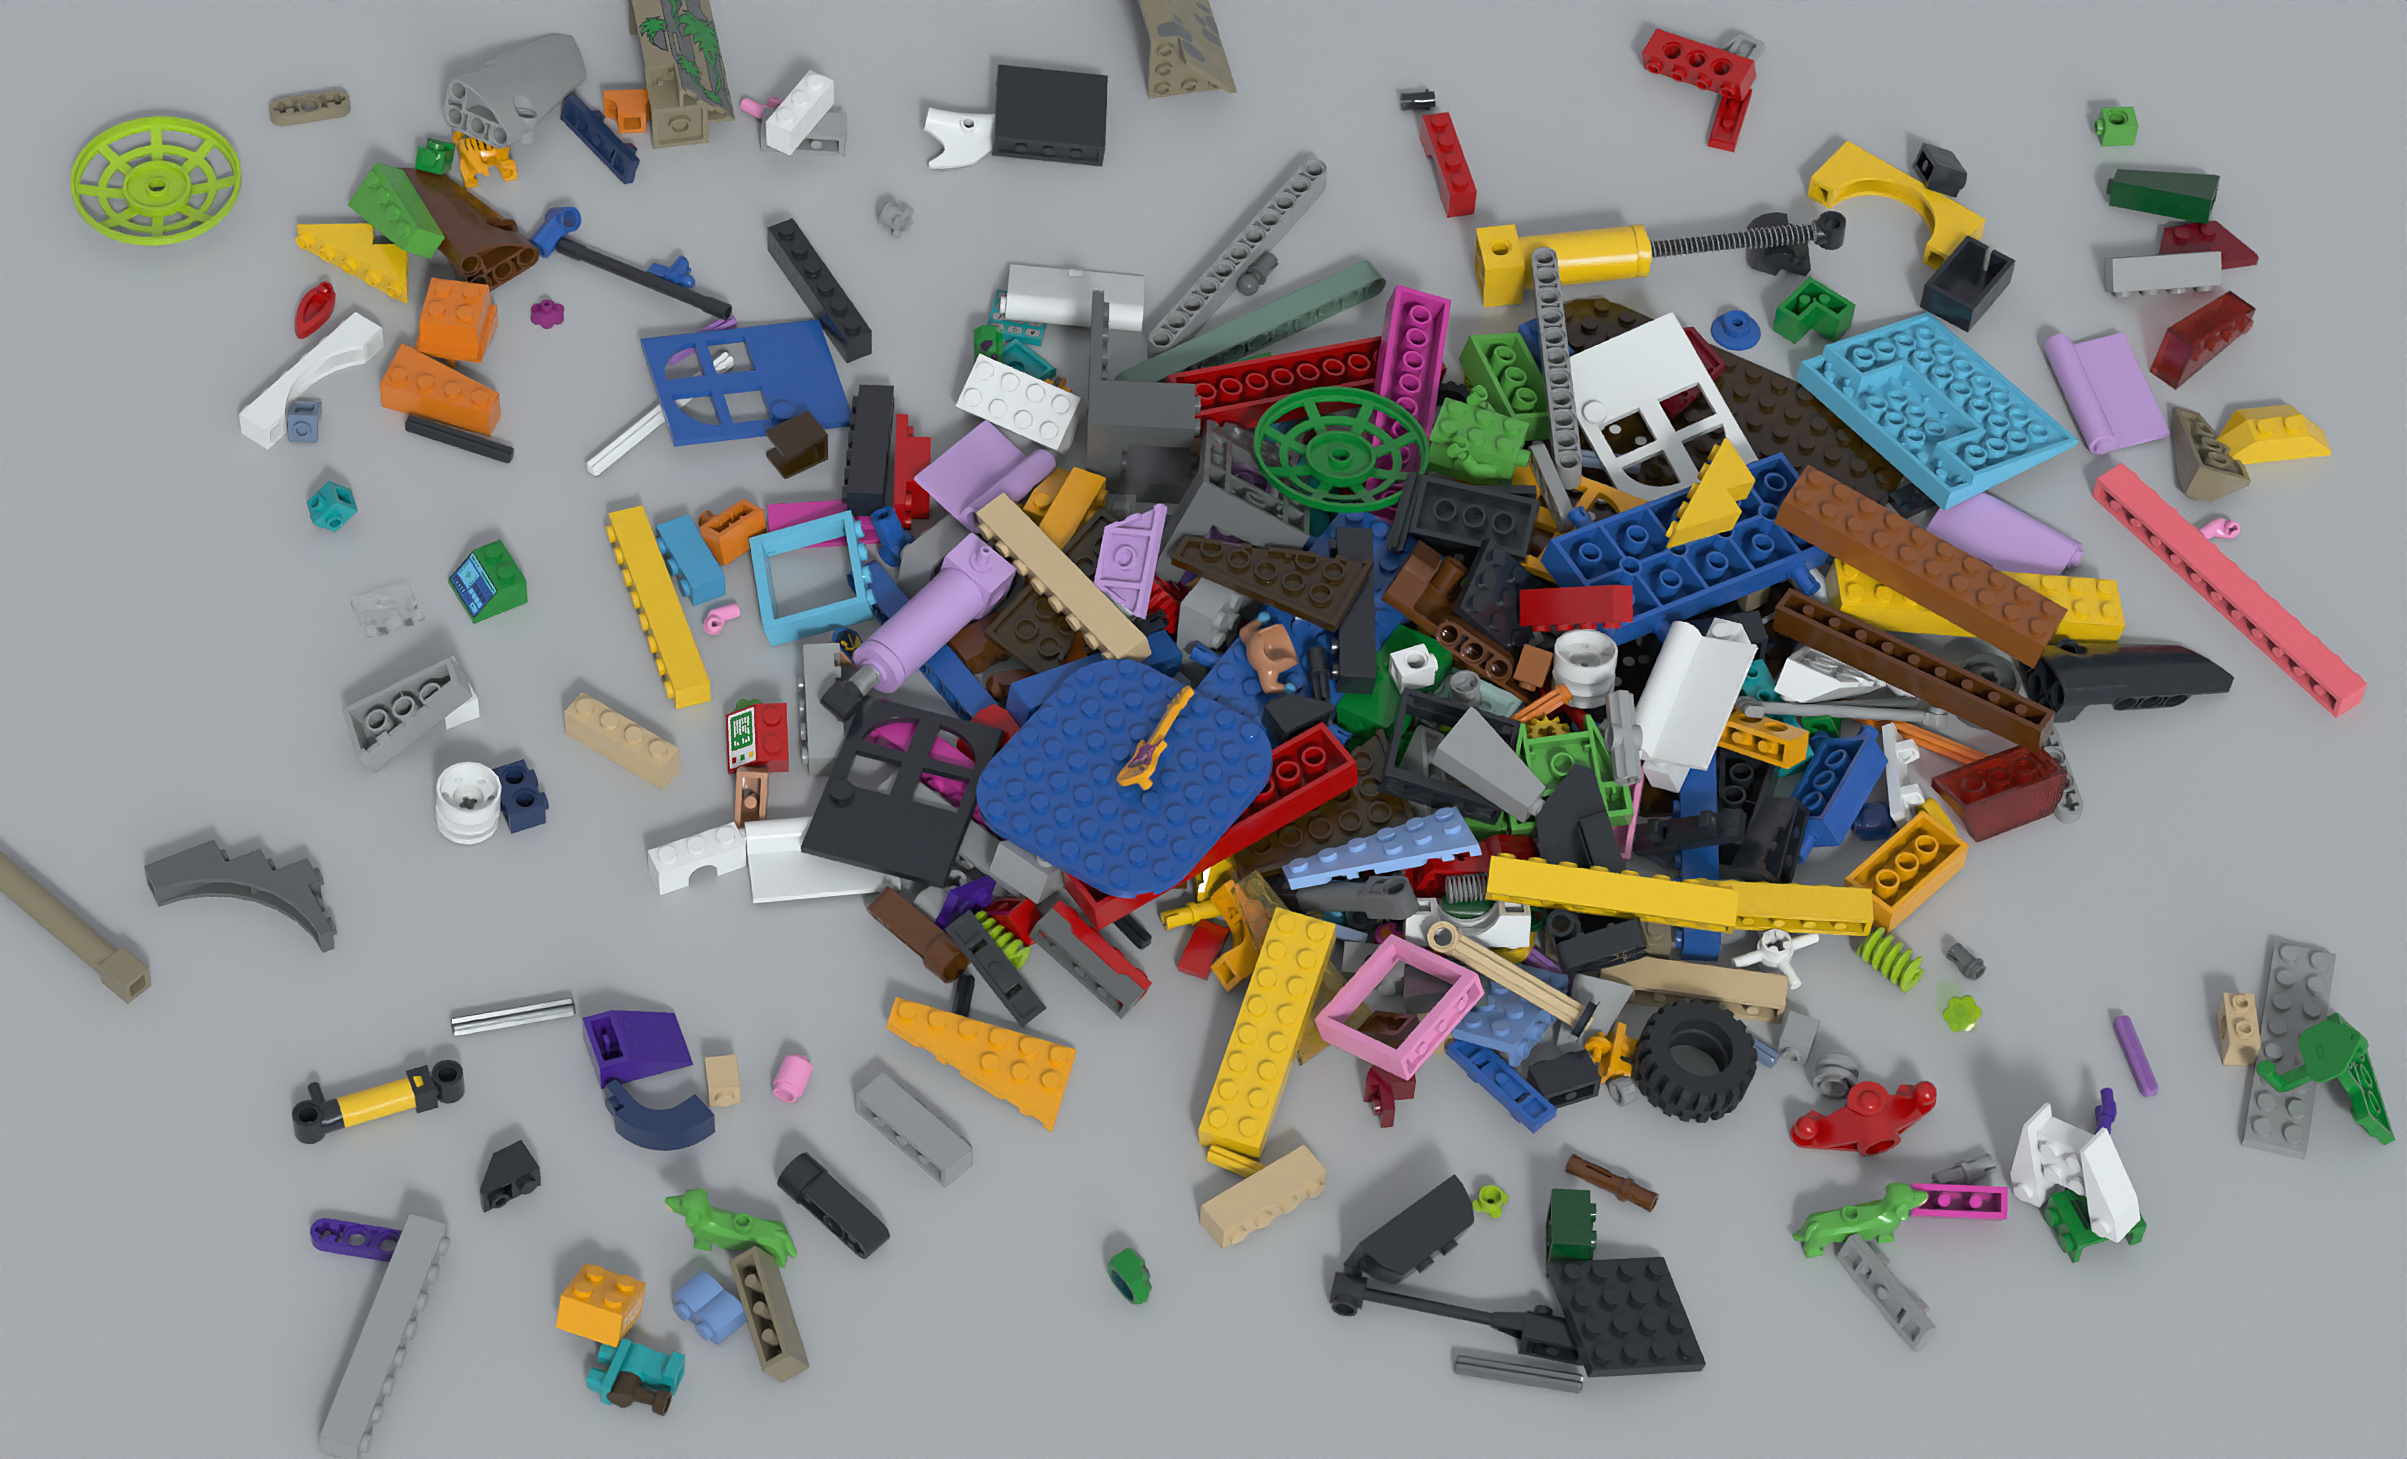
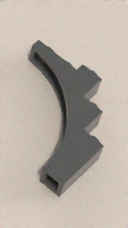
[144,840,337,953]

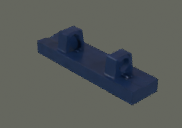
[560,95,640,184]

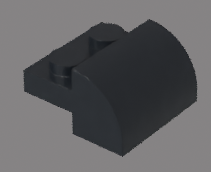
[1747,212,1811,276]

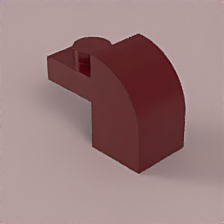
[1364,1062,1416,1128]

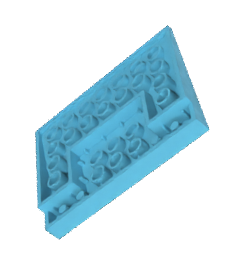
[1796,312,2078,511]

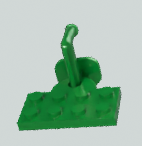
[2256,1012,2395,1145]

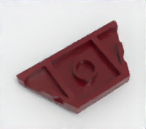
[2159,221,2259,270]

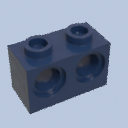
[492,759,549,834]

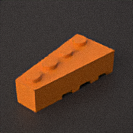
[380,343,501,437]

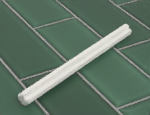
[586,352,734,476]

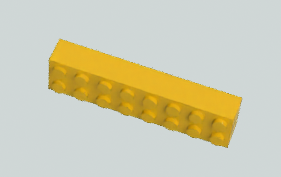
[1198,907,1336,1162]

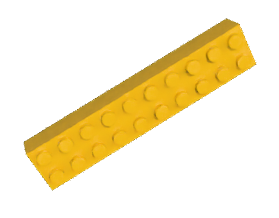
[1825,558,2125,644]

